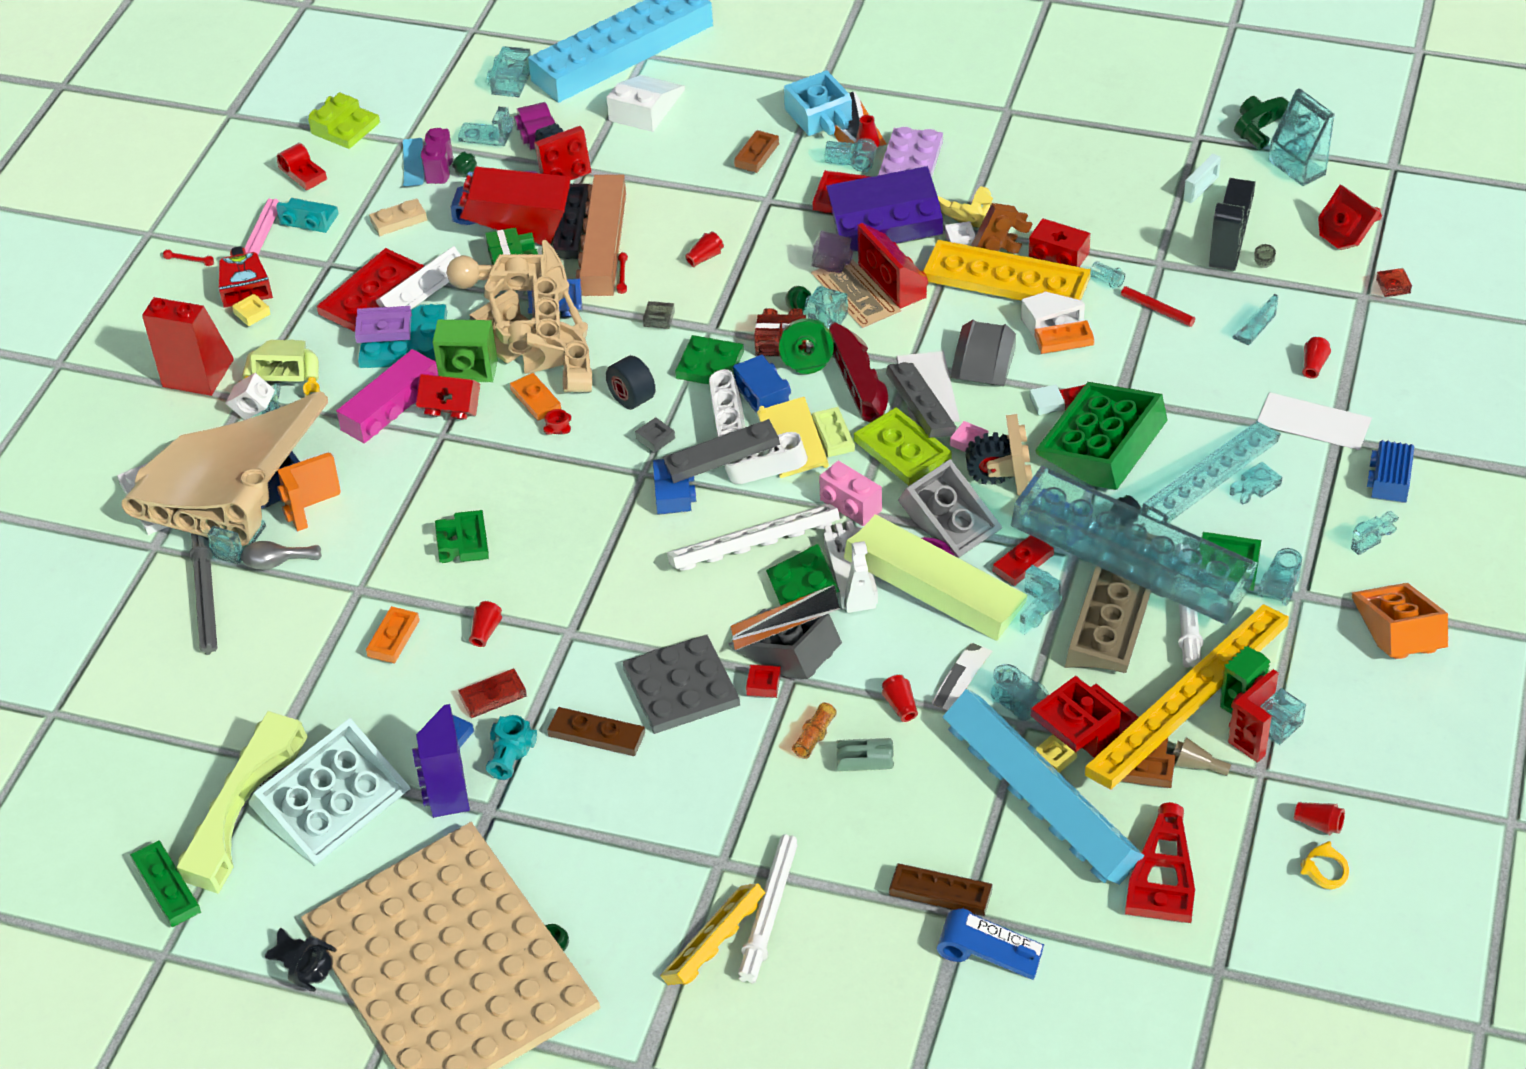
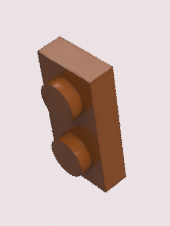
[734,130,779,173]

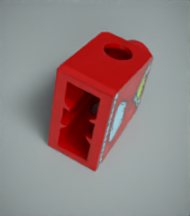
[219,246,273,308]

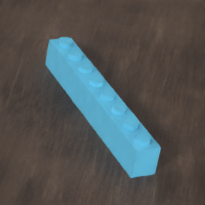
[943,689,1145,885]

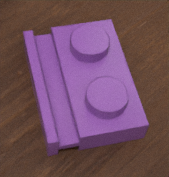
[355,306,412,343]

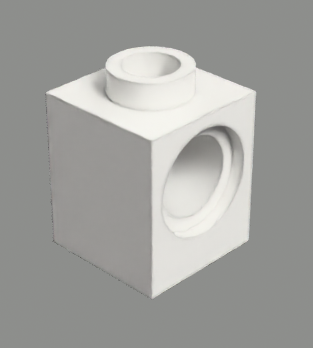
[226,373,275,420]

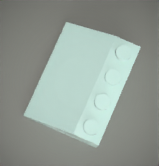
[248,718,411,866]

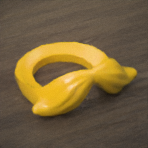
[1300,841,1349,890]

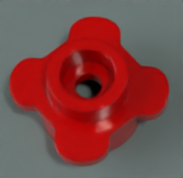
[544,409,572,435]

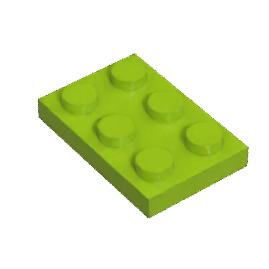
[854,407,952,486]

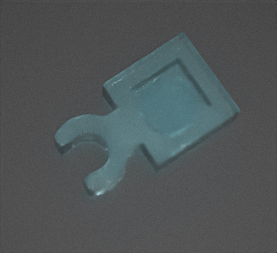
[1229,462,1282,505]
[1351,511,1399,555]

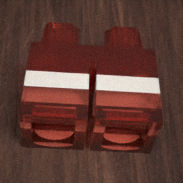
[754,308,807,356]

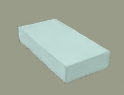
[1184,154,1221,203]

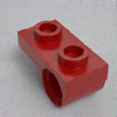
[277,143,327,191]

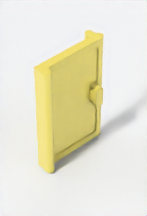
[757,396,829,478]

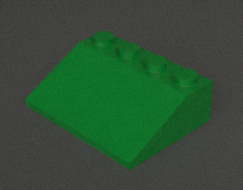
[1035,382,1168,490]

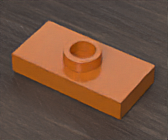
[1034,320,1095,354]
[510,373,561,421]

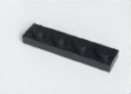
[553,184,590,259]

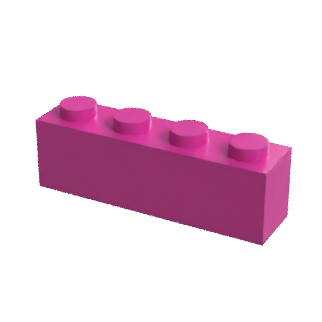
[336,349,439,444]

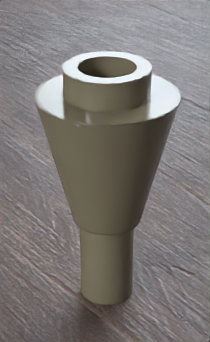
[1172,737,1231,776]

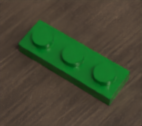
[130,840,201,927]

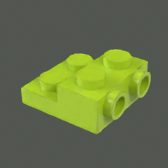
[308,92,380,149]

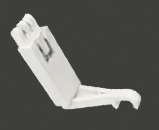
[824,521,878,613]

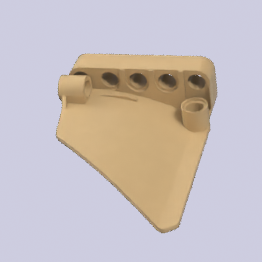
[121,391,328,546]

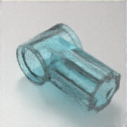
[825,138,877,172]

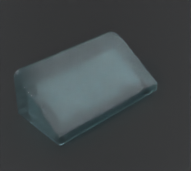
[1232,294,1278,346]

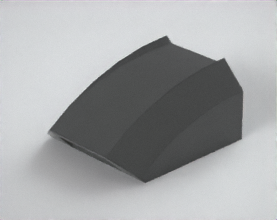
[950,319,1016,386]

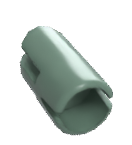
[837,738,894,771]

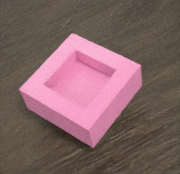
[950,421,989,452]

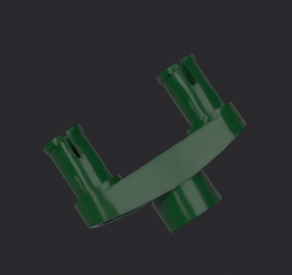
[1234,96,1307,150]

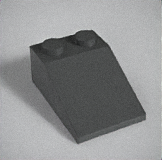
[729,608,842,679]

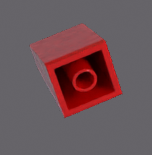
[458,166,571,245]
[142,297,234,396]

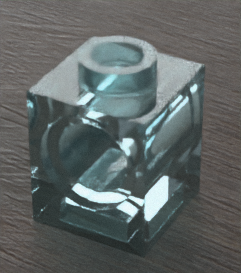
[805,286,848,328]
[1260,688,1306,745]

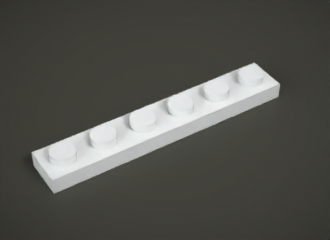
[667,504,840,571]

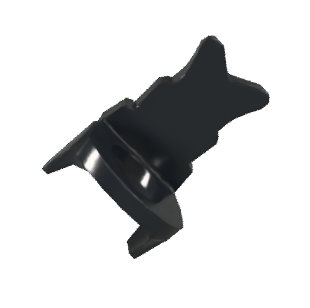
[265,928,337,992]

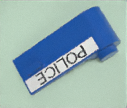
[937,909,1044,980]

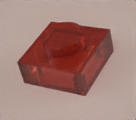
[1376,268,1412,297]

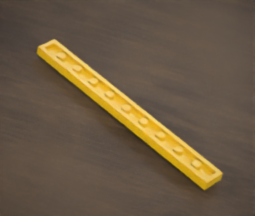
[1085,604,1289,790]

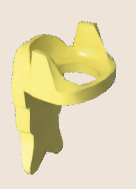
[938,186,993,228]

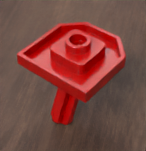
[1318,184,1383,250]

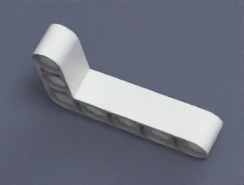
[709,369,808,484]

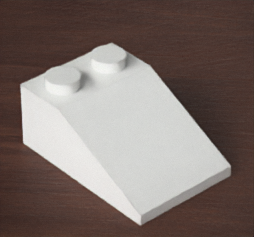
[607,75,685,132]

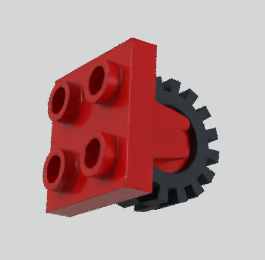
[534,123,592,180]

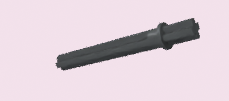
[189,533,218,655]

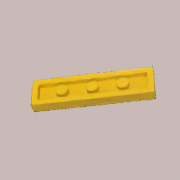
[660,883,765,985]

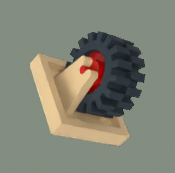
[965,414,1033,495]

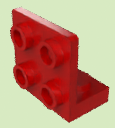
[1228,669,1279,763]

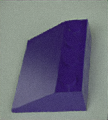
[827,166,943,254]

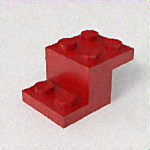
[1031,675,1139,758]

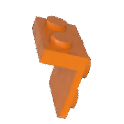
[277,453,341,532]

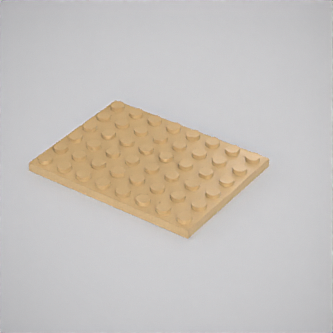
[301,822,600,1069]

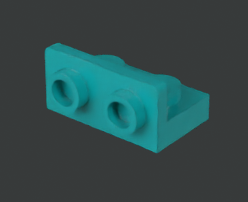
[276,198,339,233]

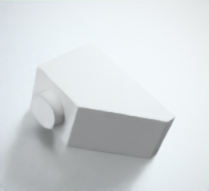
[1021,292,1085,338]

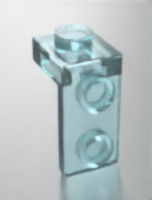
[457,106,513,146]
[207,520,266,565]
[1020,565,1062,635]

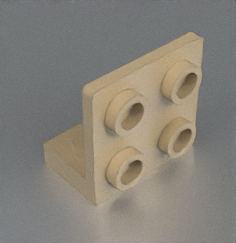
[470,289,529,363]

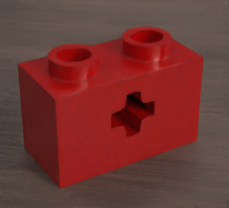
[1029,218,1091,267]
[416,374,481,420]

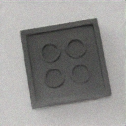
[623,634,740,734]

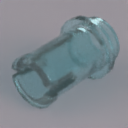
[1090,261,1126,288]

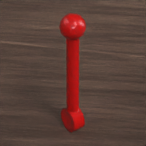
[163,249,214,266]
[617,252,628,294]

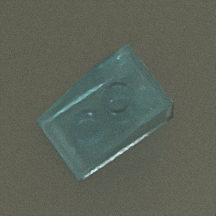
[1269,88,1335,186]

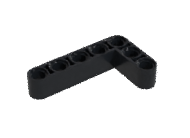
[1209,178,1256,271]

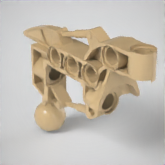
[446,240,592,392]

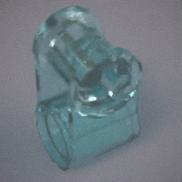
[1258,548,1302,606]
[991,664,1049,721]

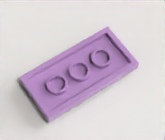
[878,127,943,177]

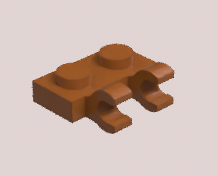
[972,203,1033,254]
[1121,730,1175,788]

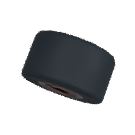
[606,355,656,410]

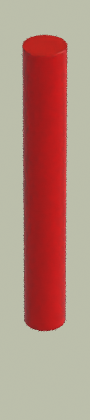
[1121,286,1196,327]

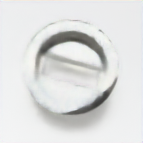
[1254,244,1276,268]

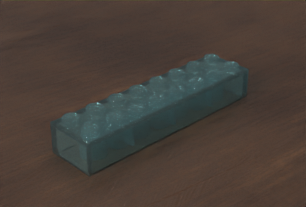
[1011,466,1258,625]

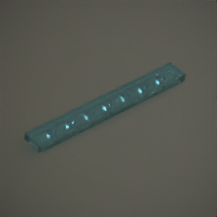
[1141,421,1281,525]

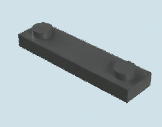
[663,419,780,483]

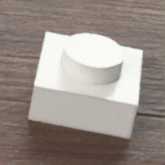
[945,221,975,246]

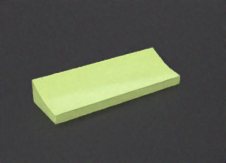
[844,514,1028,641]

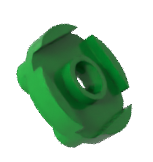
[779,318,834,374]

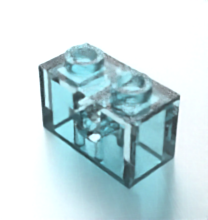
[487,46,531,98]

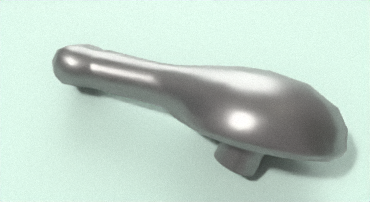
[240,541,322,570]

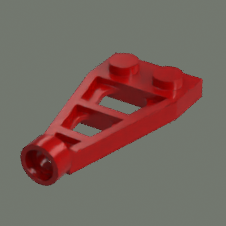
[1125,802,1195,923]

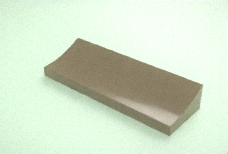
[1064,520,1168,673]

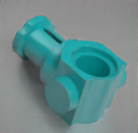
[486,715,537,780]

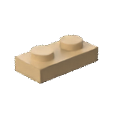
[369,198,427,236]

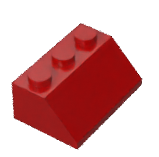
[857,223,928,309]

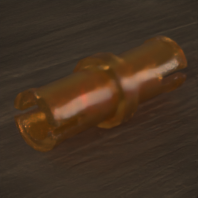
[792,702,837,759]

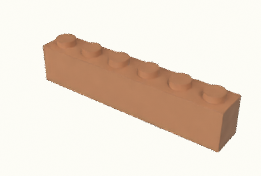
[576,175,626,296]

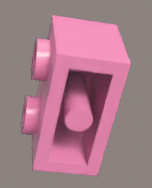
[819,460,882,526]

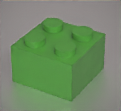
[433,319,498,382]

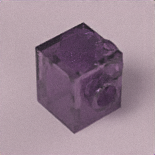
[811,231,853,274]

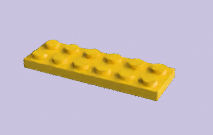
[923,240,1091,301]

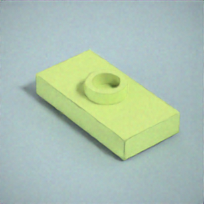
[812,407,855,457]

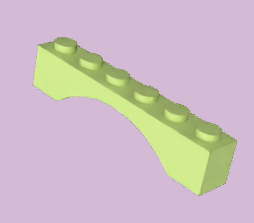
[177,711,308,894]

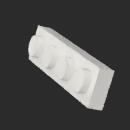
[376,246,461,309]

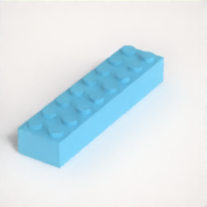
[528,0,713,103]

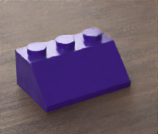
[412,704,470,818]

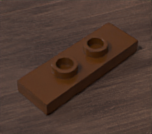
[547,707,645,756]
[889,863,993,916]

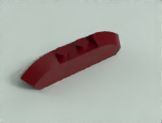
[829,322,888,423]

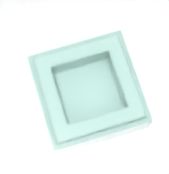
[1030,384,1065,415]

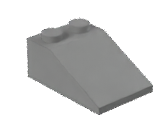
[898,459,1003,558]

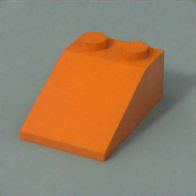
[1352,583,1448,659]

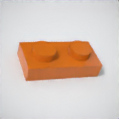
[366,606,420,664]

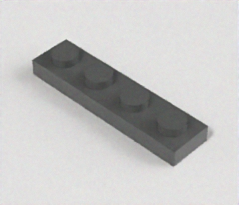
[886,362,957,438]

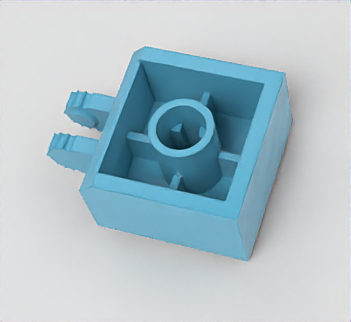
[784,70,852,136]

